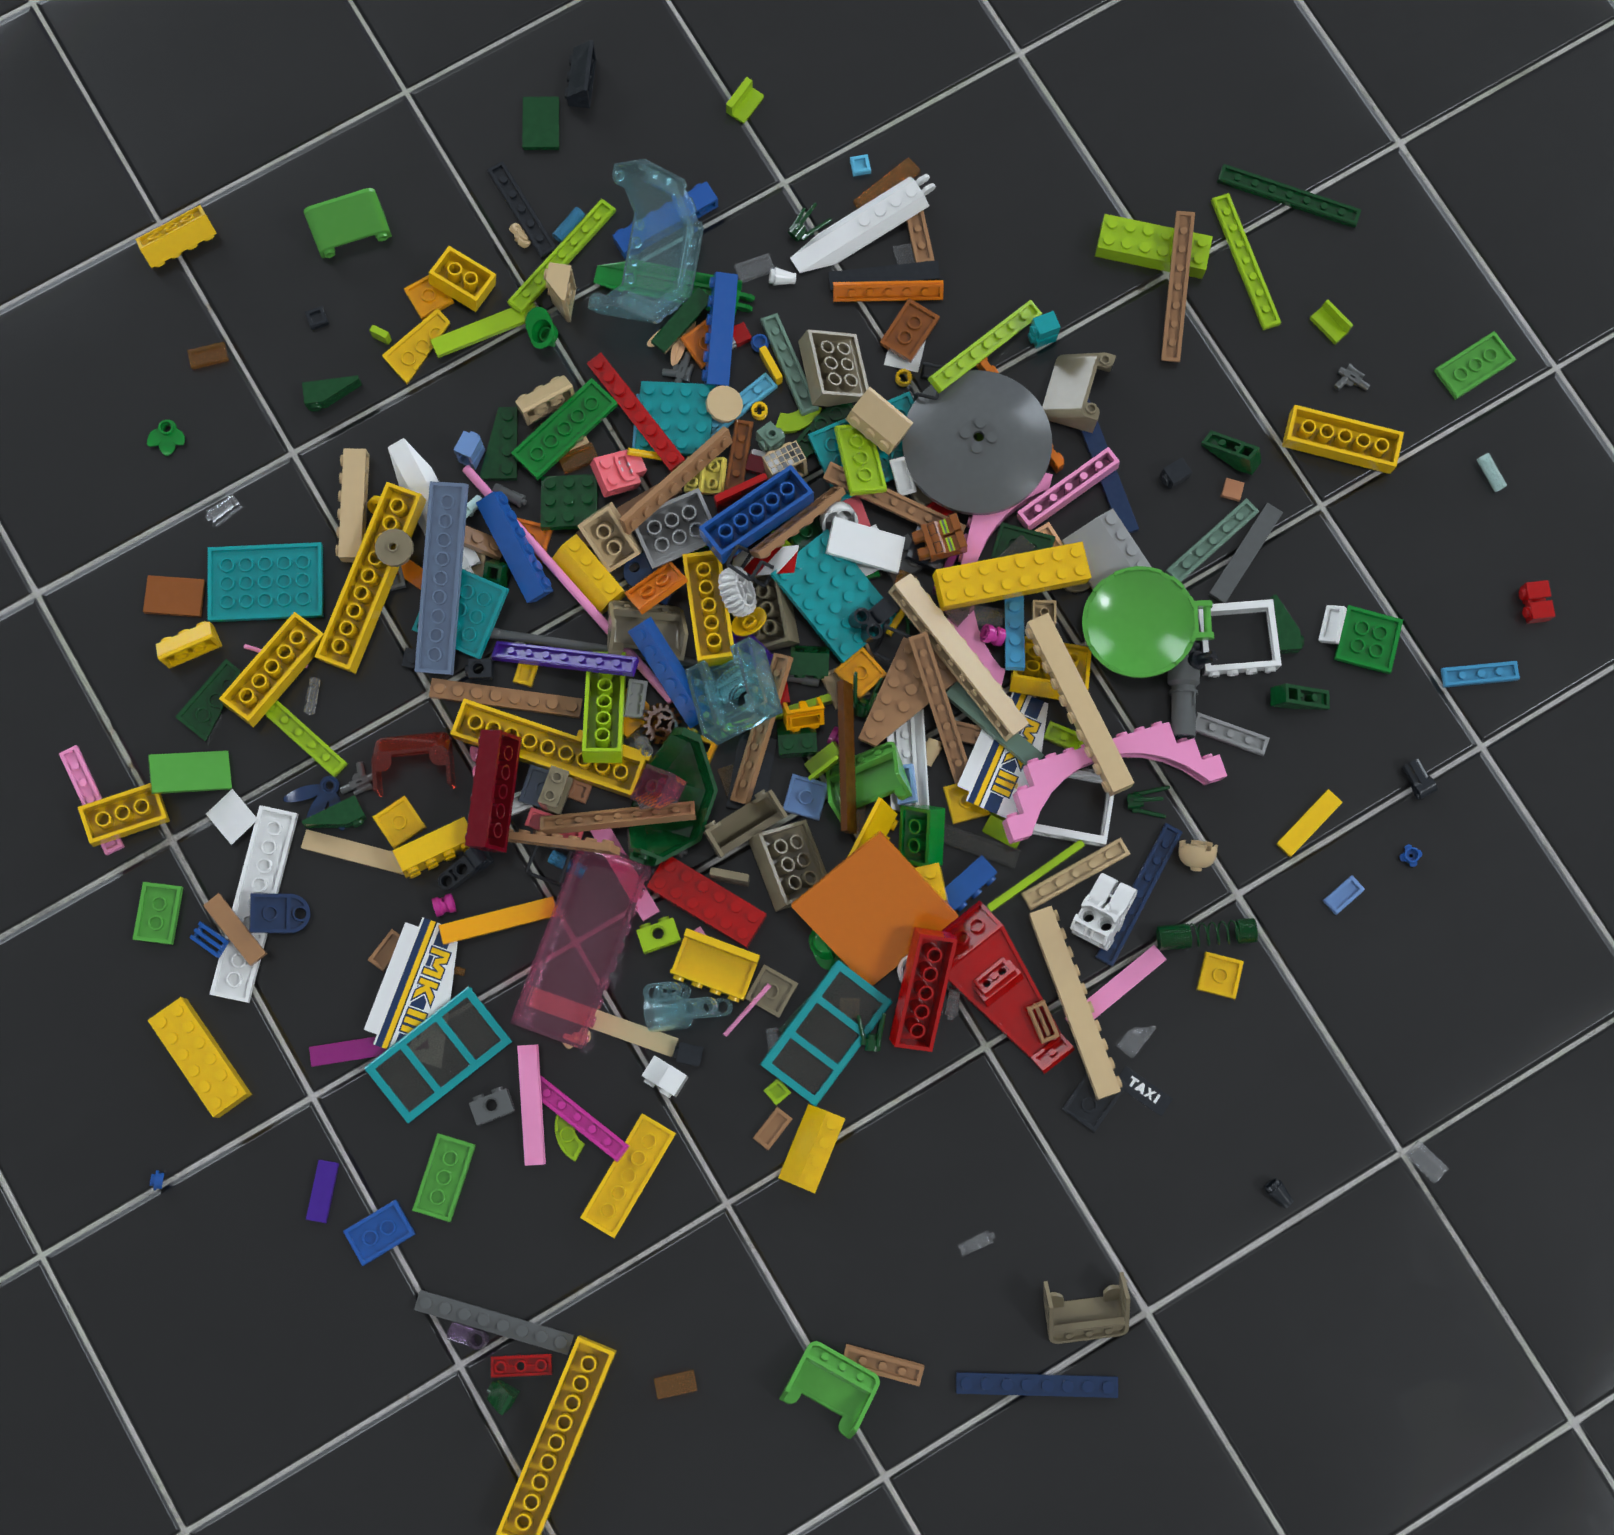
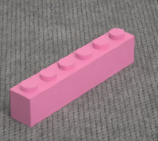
[1017,447,1120,530]

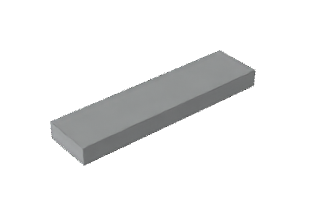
[1196,712,1270,757]

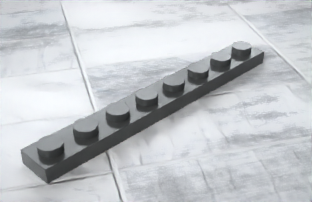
[414,1290,574,1355]

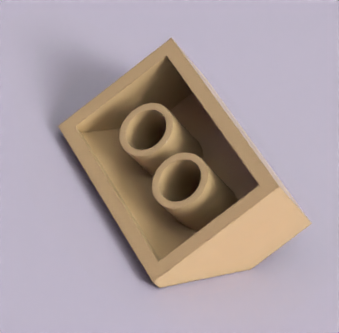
[544,262,577,322]
[515,375,575,426]
[845,387,913,455]
[577,502,643,573]

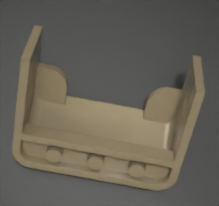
[703,789,788,858]
[1044,1272,1130,1344]

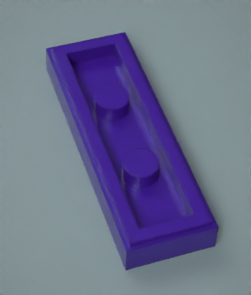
[306,1160,339,1223]

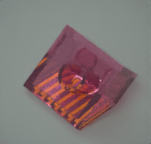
[630,764,687,810]

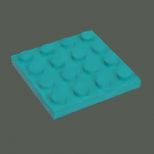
[635,381,715,456]
[412,569,509,659]

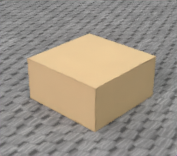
[1032,600,1056,625]

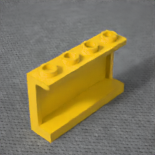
[670,928,760,1003]

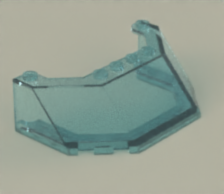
[588,159,704,324]

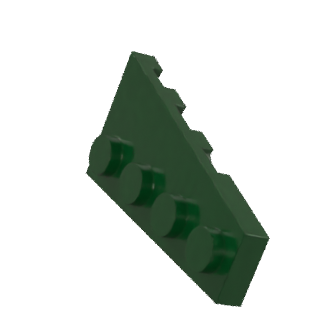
[796,403,854,459]
[480,407,518,481]
[175,659,241,742]

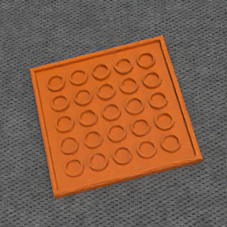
[791,831,958,986]

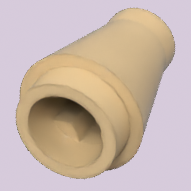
[926,737,942,767]

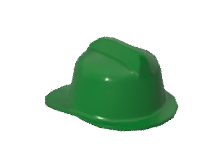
[525,307,558,349]
[809,930,844,970]

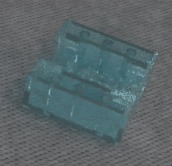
[685,637,783,745]

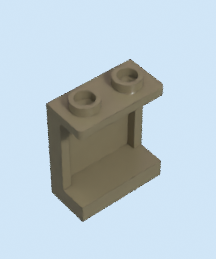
[538,765,574,815]

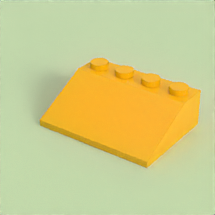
[1009,636,1091,700]
[848,797,899,856]

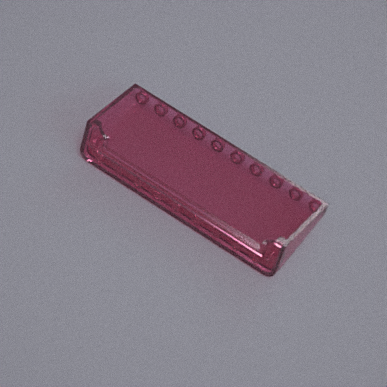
[511,839,652,1049]

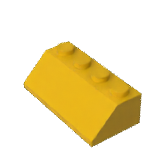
[135,205,217,268]
[552,534,625,614]
[778,1104,845,1193]

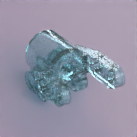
[643,981,733,1032]

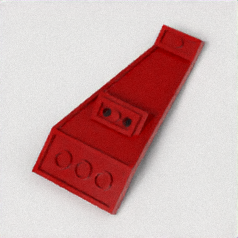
[942,901,1075,1074]

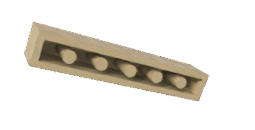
[335,448,370,562]

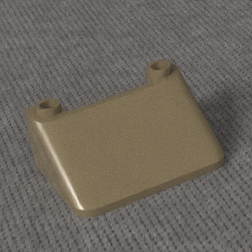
[1042,353,1116,433]
[607,600,688,661]

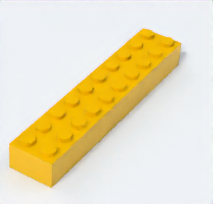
[315,482,427,674]
[450,698,646,799]
[496,1335,616,1535]

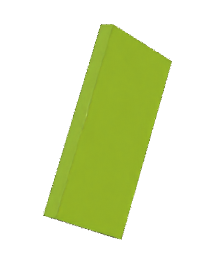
[834,424,887,496]

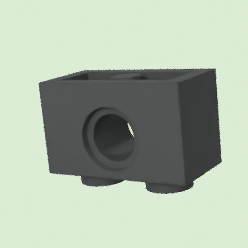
[469,1086,516,1126]

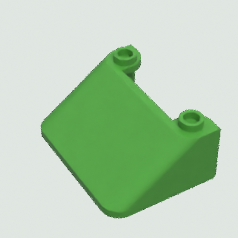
[304,188,392,258]
[826,742,912,822]
[779,1341,880,1439]

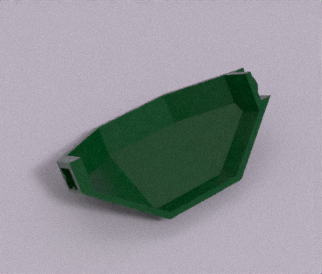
[627,727,718,866]

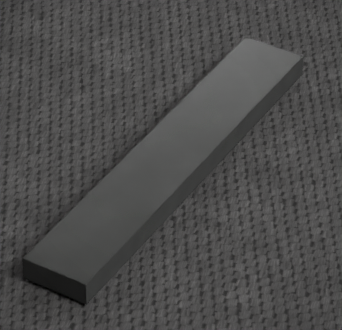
[1208,502,1283,603]

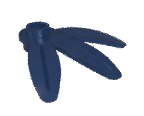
[283,776,345,830]

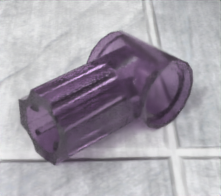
[447,1322,489,1350]

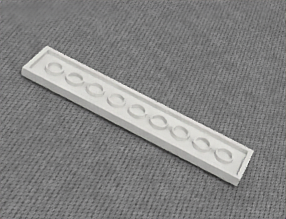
[210,805,299,1003]

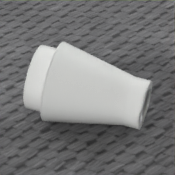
[769,267,796,286]

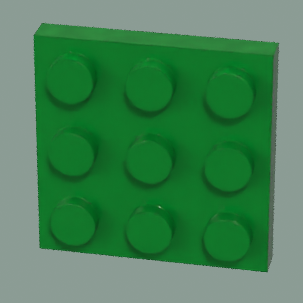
[1334,605,1403,674]

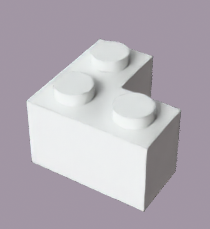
[642,1055,689,1098]

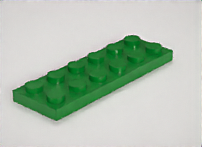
[511,378,618,480]

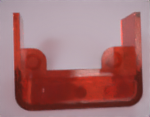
[371,732,456,796]

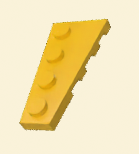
[382,308,450,385]

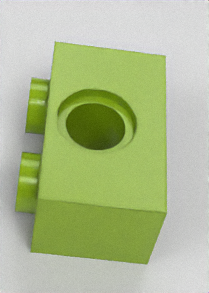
[636,916,682,954]

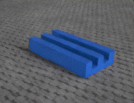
[189,921,230,958]

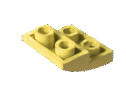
[684,456,727,495]

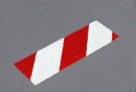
[732,545,799,575]

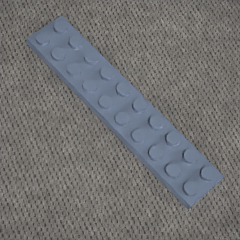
[415,481,469,675]

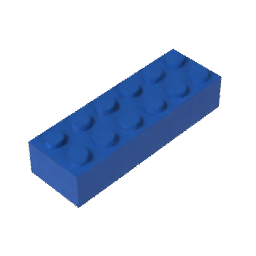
[699,465,814,564]

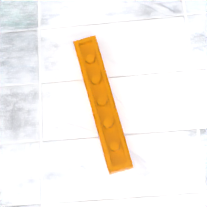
[438,896,558,945]

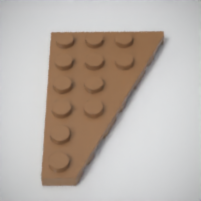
[858,637,958,747]

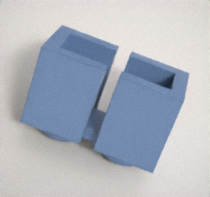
[454,431,486,470]

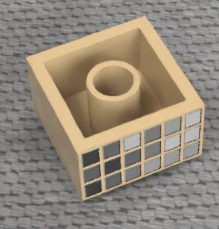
[762,441,808,479]

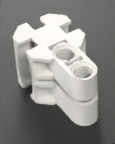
[1070,873,1138,951]

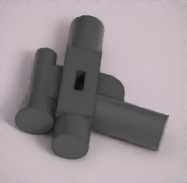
[662,352,694,383]
[1334,364,1370,391]
[340,762,375,796]

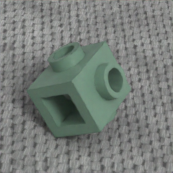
[756,421,785,452]

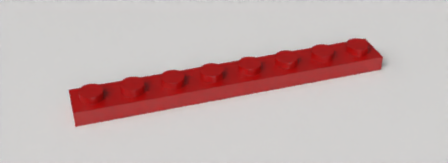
[586,352,685,472]

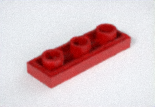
[491,1353,552,1378]

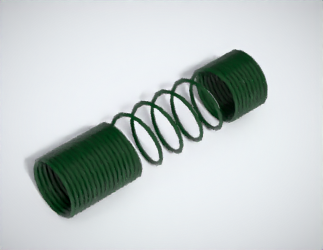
[1156,918,1258,951]

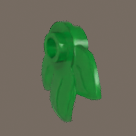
[147,420,185,456]

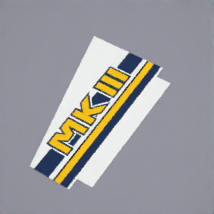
[957,692,1048,818]
[364,917,458,1069]

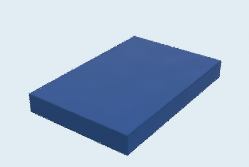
[343,1199,416,1266]

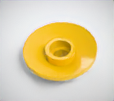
[731,607,767,636]

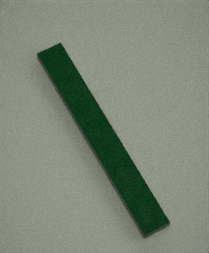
[1217,164,1361,228]

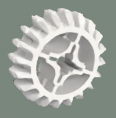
[718,566,757,618]

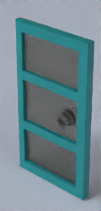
[760,960,893,1106]
[364,986,512,1123]

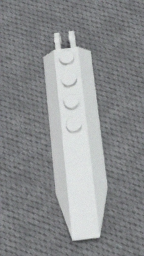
[790,174,936,273]
[388,438,481,574]
[887,663,929,812]

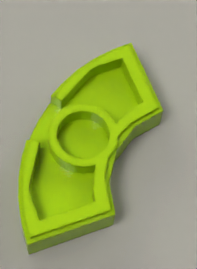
[776,407,822,434]
[555,1115,585,1162]

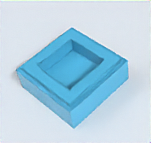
[850,154,871,177]

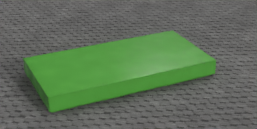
[1434,331,1516,400]
[148,751,232,794]
[412,1133,476,1222]

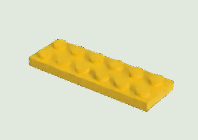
[580,1113,676,1238]

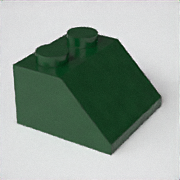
[790,645,829,679]
[777,720,817,758]

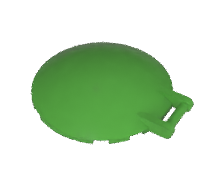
[1082,566,1214,678]

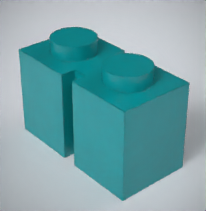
[1028,311,1061,349]

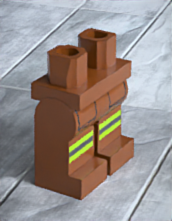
[912,513,968,562]

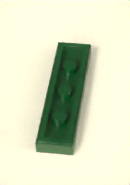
[651,287,709,354]

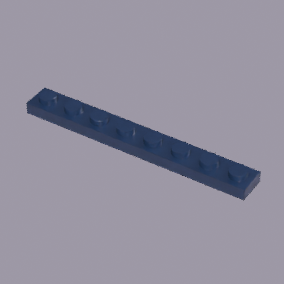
[956,1372,1118,1398]

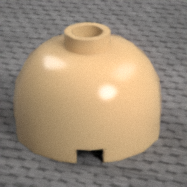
[1179,840,1218,871]

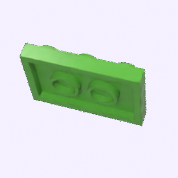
[133,882,184,945]

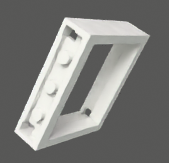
[1198,599,1282,678]
[1032,768,1114,847]

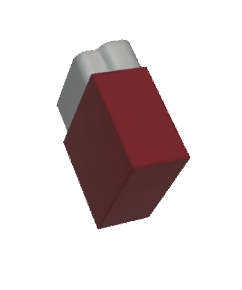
[745,449,767,475]

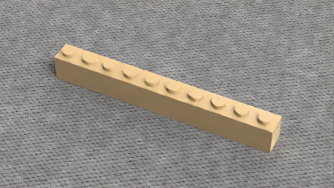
[888,573,1029,742]
[1025,613,1134,797]
[1029,906,1123,1100]

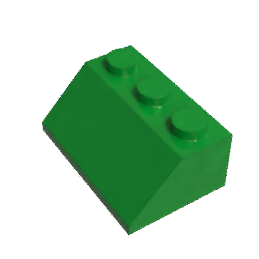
[899,805,945,866]

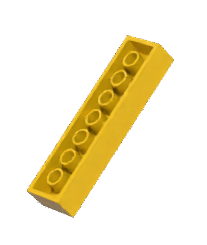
[932,541,1091,611]

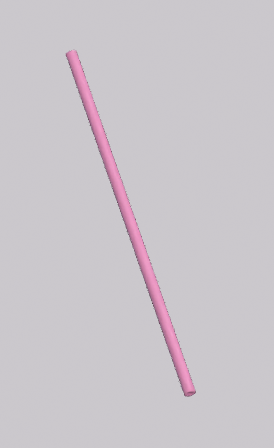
[462,465,672,704]

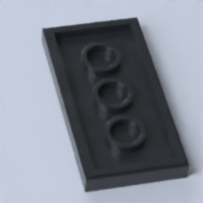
[726,732,777,810]

